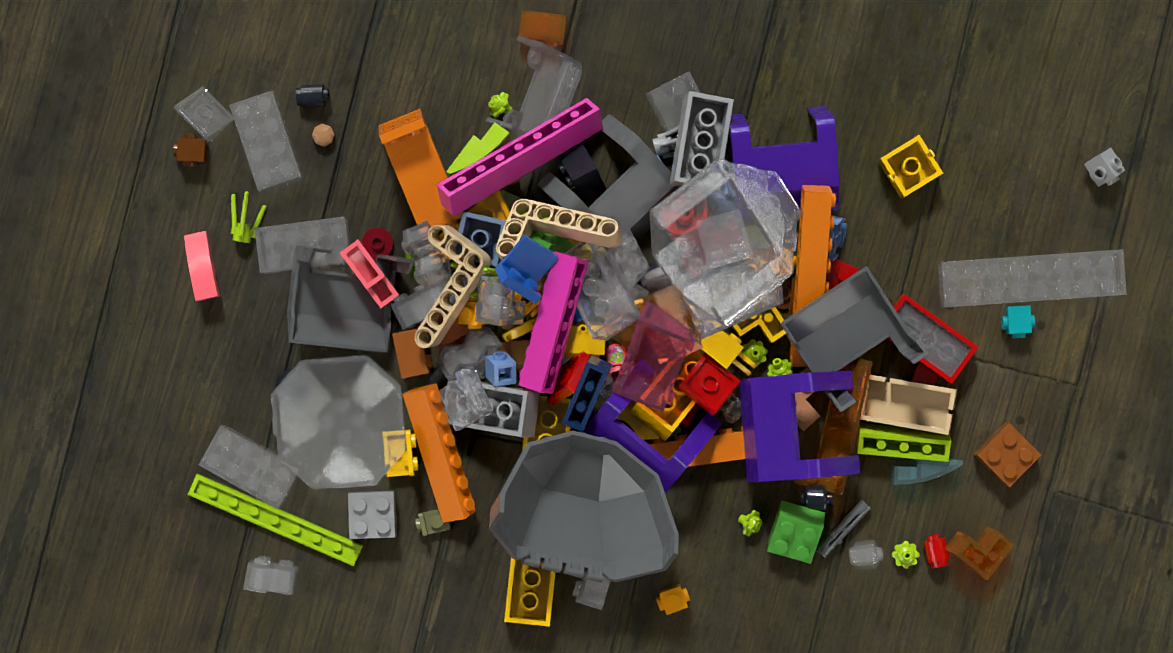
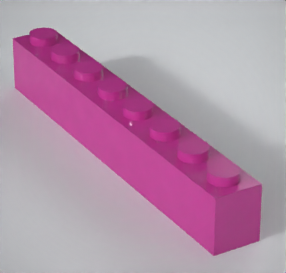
[437,98,603,216]

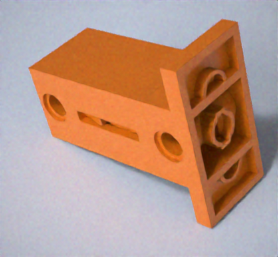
[379,109,462,235]

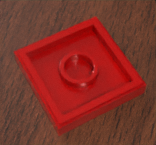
[547,351,590,406]
[677,353,741,416]

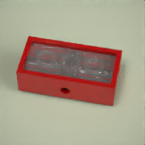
[886,294,978,384]

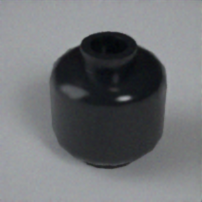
[800,485,833,513]

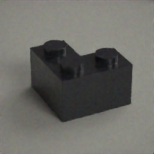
[558,142,607,208]

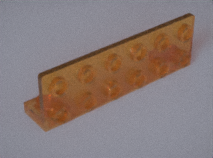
[794,358,872,495]

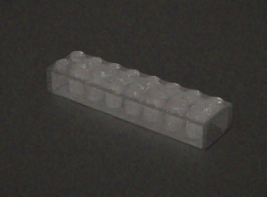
[938,249,1127,308]

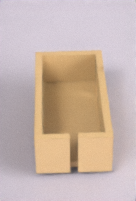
[858,374,957,435]

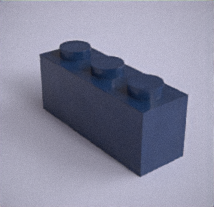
[562,355,613,432]

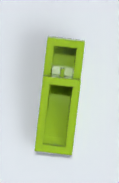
[446,122,511,177]

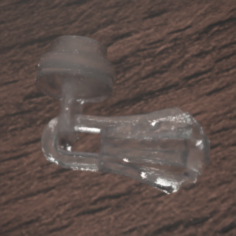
[723,393,742,423]

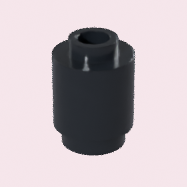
[296,84,330,108]

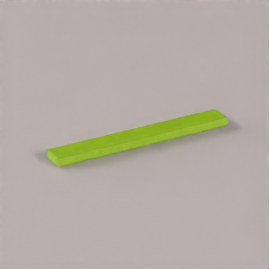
[188,474,363,566]

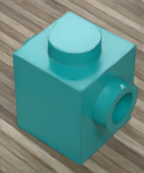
[1001,306,1035,338]

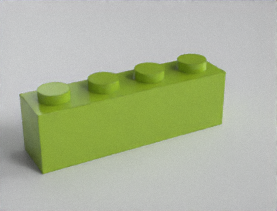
[856,422,951,462]

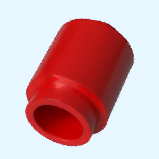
[923,534,950,568]

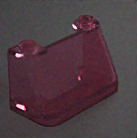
[611,300,697,412]

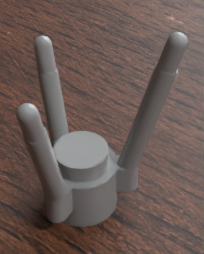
[652,126,679,159]

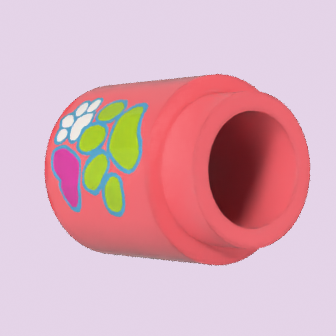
[604,344,629,379]

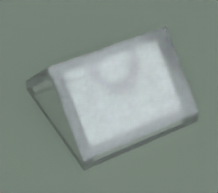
[174,86,235,143]

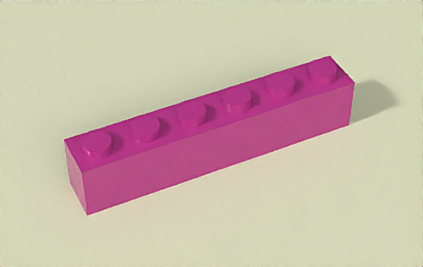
[519,251,589,394]

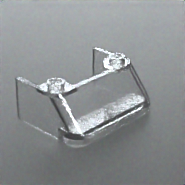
[486,36,582,136]

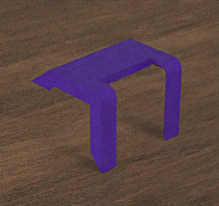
[728,106,840,220]
[583,359,721,493]
[739,371,860,482]

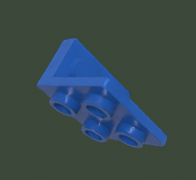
[495,236,559,304]

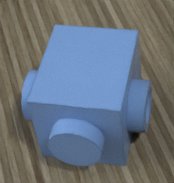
[485,351,516,387]

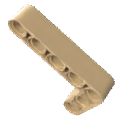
[496,199,622,261]
[415,225,491,348]

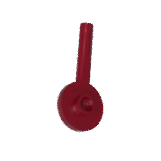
[362,228,394,262]

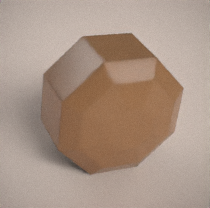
[312,124,335,147]

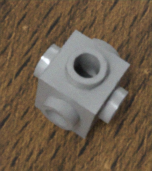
[1084,148,1125,187]

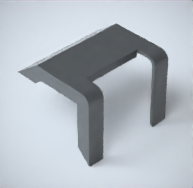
[537,114,684,264]
[287,245,415,353]
[780,266,929,412]

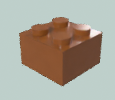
[392,329,434,379]
[973,422,1041,487]

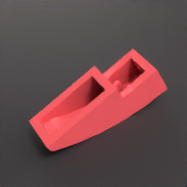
[184,231,220,301]
[340,240,400,309]

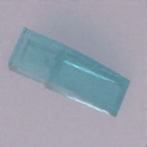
[891,459,963,485]

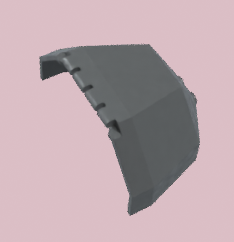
[489,431,679,582]

